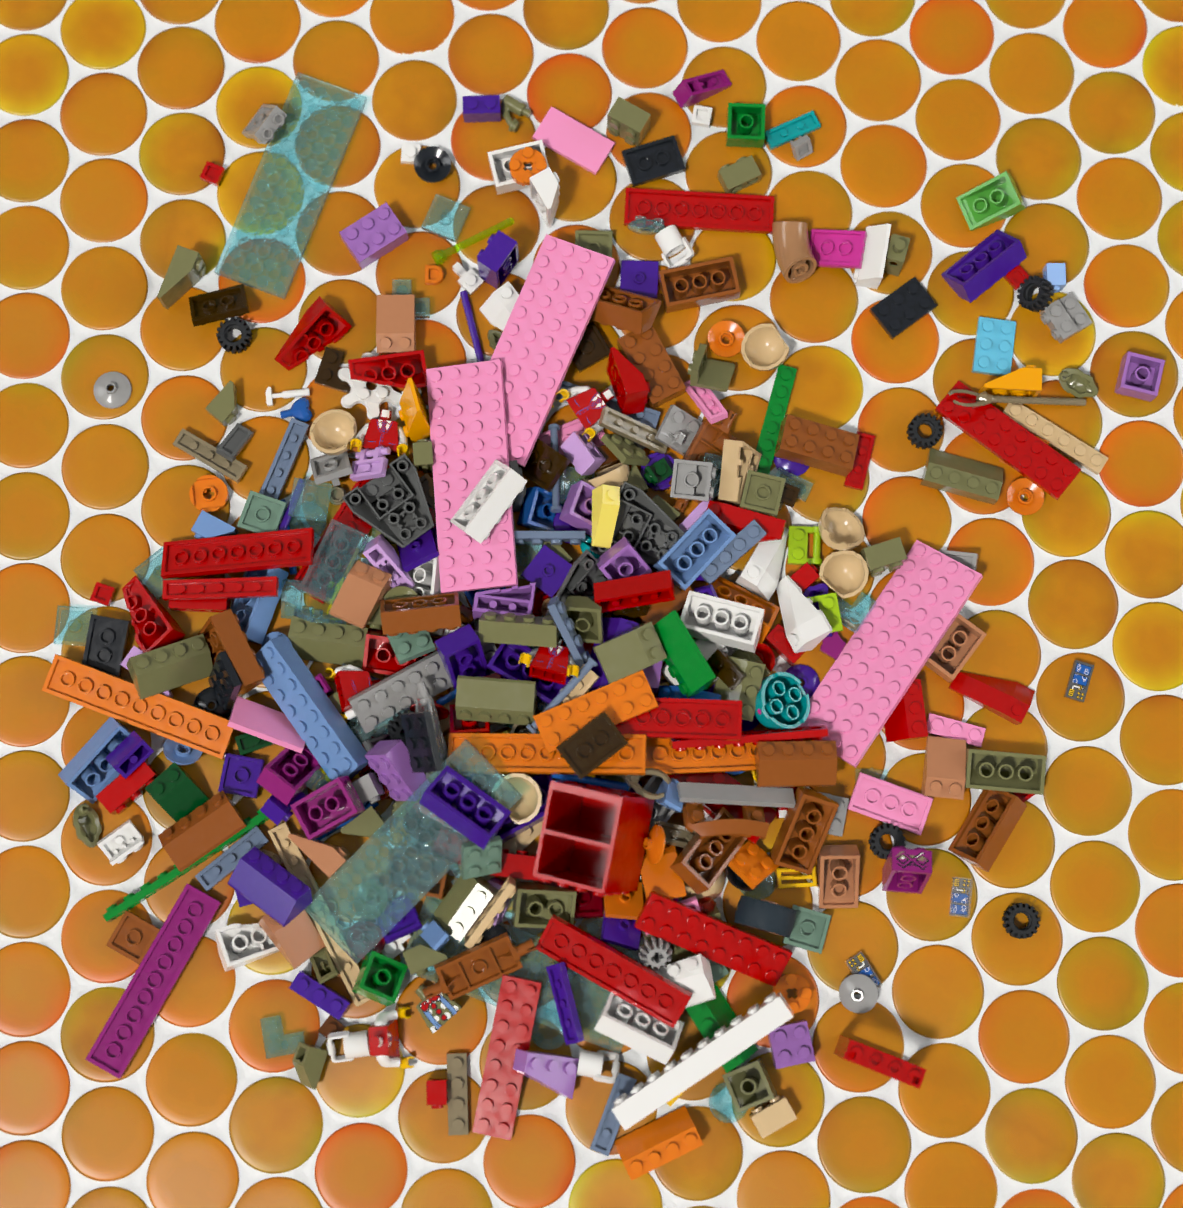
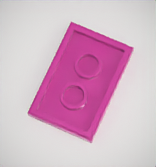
[809,229,867,269]

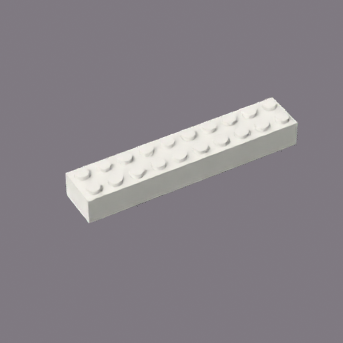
[612,992,794,1130]

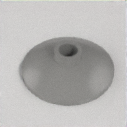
[93,372,132,409]
[839,974,879,1013]

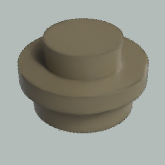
[328,486,347,505]

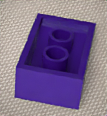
[434,624,490,690]

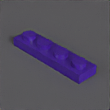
[546,962,585,1045]

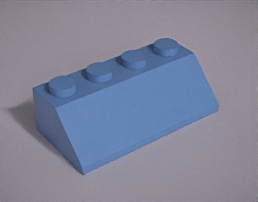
[652,509,736,591]
[230,568,289,645]
[58,717,132,804]

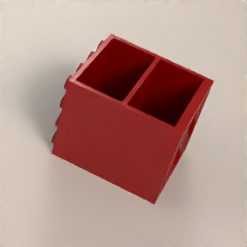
[533,781,654,897]

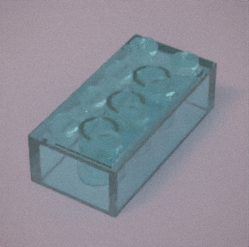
[299,519,369,606]

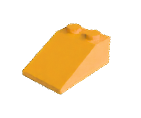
[978,365,1042,397]
[398,377,431,443]

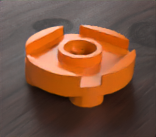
[509,147,547,186]
[189,475,229,514]
[772,973,812,1013]

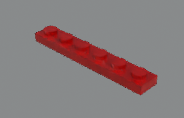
[162,576,279,601]

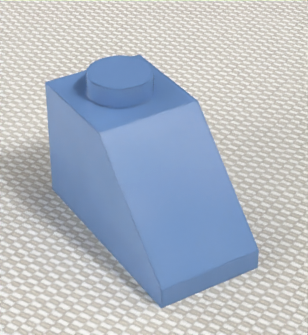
[191,510,239,539]
[654,778,683,812]
[420,920,452,951]

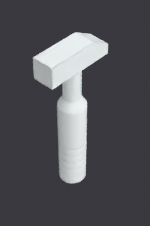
[265,387,310,406]

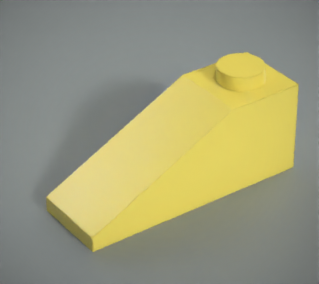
[592,484,620,549]

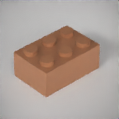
[925,614,987,683]

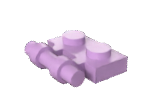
[350,446,391,481]

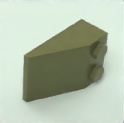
[157,245,206,309]
[593,622,667,684]
[511,881,577,928]

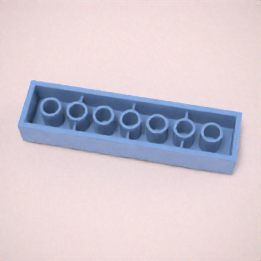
[256,635,368,781]

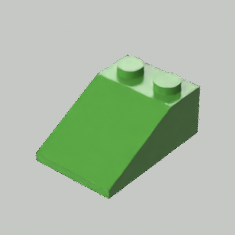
[956,171,1026,231]

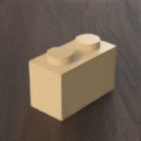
[749,1095,797,1138]

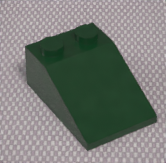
[145,762,210,822]

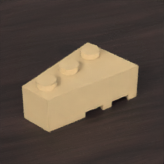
[718,439,762,507]

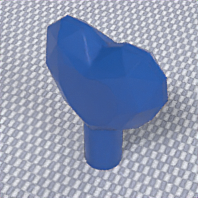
[280,398,312,422]

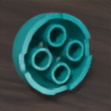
[754,672,810,730]

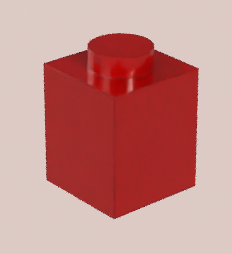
[790,562,820,593]
[426,1078,448,1109]

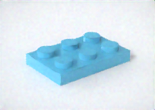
[972,317,1016,377]

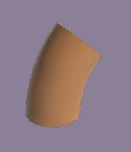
[772,221,817,284]

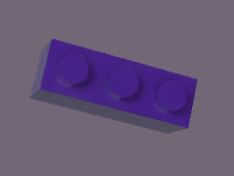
[289,970,352,1020]

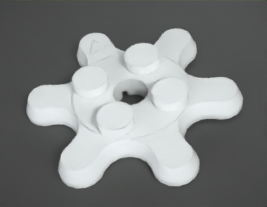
[338,352,402,420]

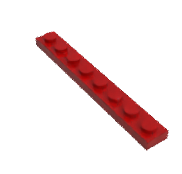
[669,725,828,751]

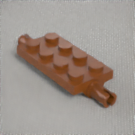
[669,409,738,513]
[422,932,537,1001]

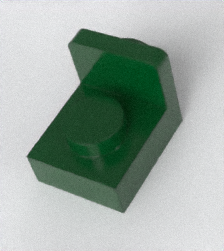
[643,458,673,487]

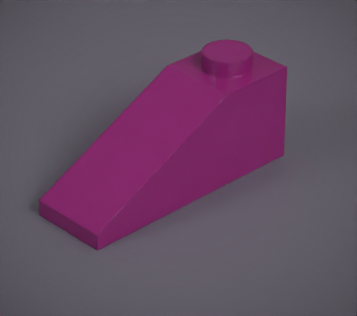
[672,69,732,108]

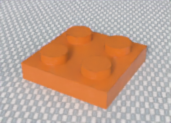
[728,841,779,890]

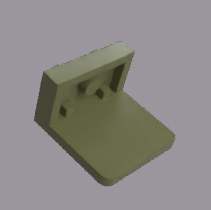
[688,343,735,392]

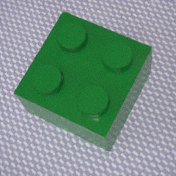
[726,103,765,148]
[352,950,408,1006]

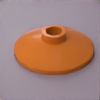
[707,321,745,357]
[1006,478,1045,515]
[643,825,665,865]

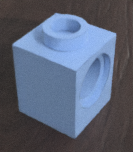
[1042,263,1066,293]

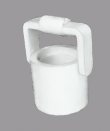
[654,225,694,269]
[326,1030,370,1063]
[576,1049,620,1084]

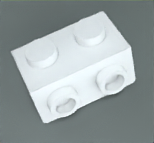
[97,819,144,866]

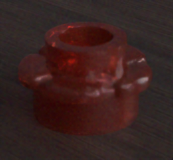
[698,896,716,914]

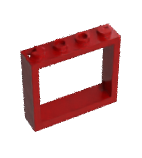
[834,1035,926,1089]

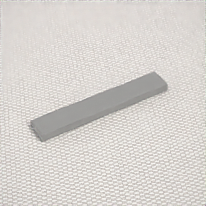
[677,782,796,808]

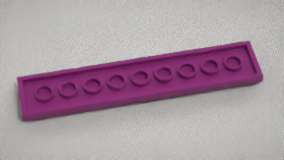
[85,883,222,1079]

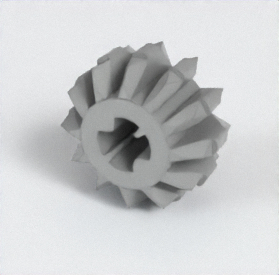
[638,936,673,971]

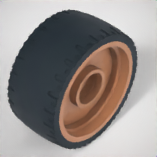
[734,895,796,938]

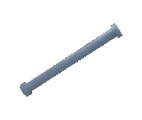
[548,424,562,513]
[526,656,598,734]

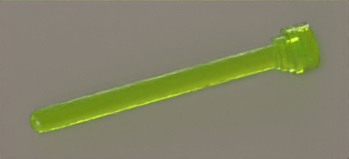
[431,218,514,266]

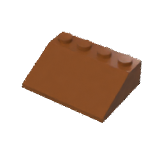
[198,609,265,697]

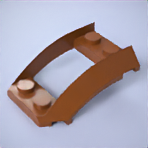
[682,783,770,840]

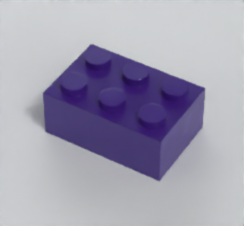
[477,230,519,289]

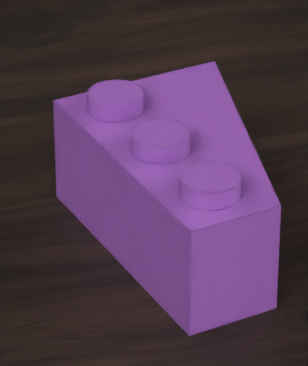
[472,582,536,620]
[513,1049,579,1099]

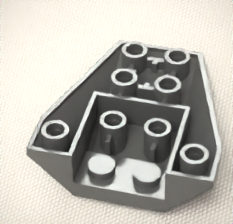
[342,453,434,548]
[590,481,684,565]
[545,549,613,617]

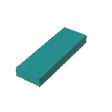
[765,110,821,150]

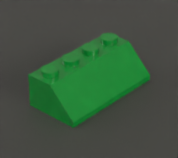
[653,610,716,699]
[685,983,758,1073]

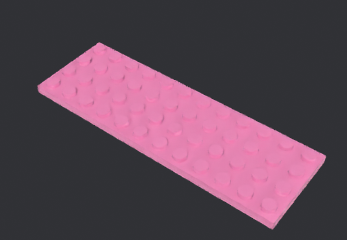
[490,234,616,467]
[426,359,518,593]
[798,540,983,768]

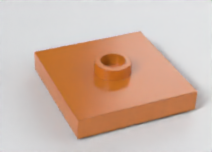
[604,882,644,920]

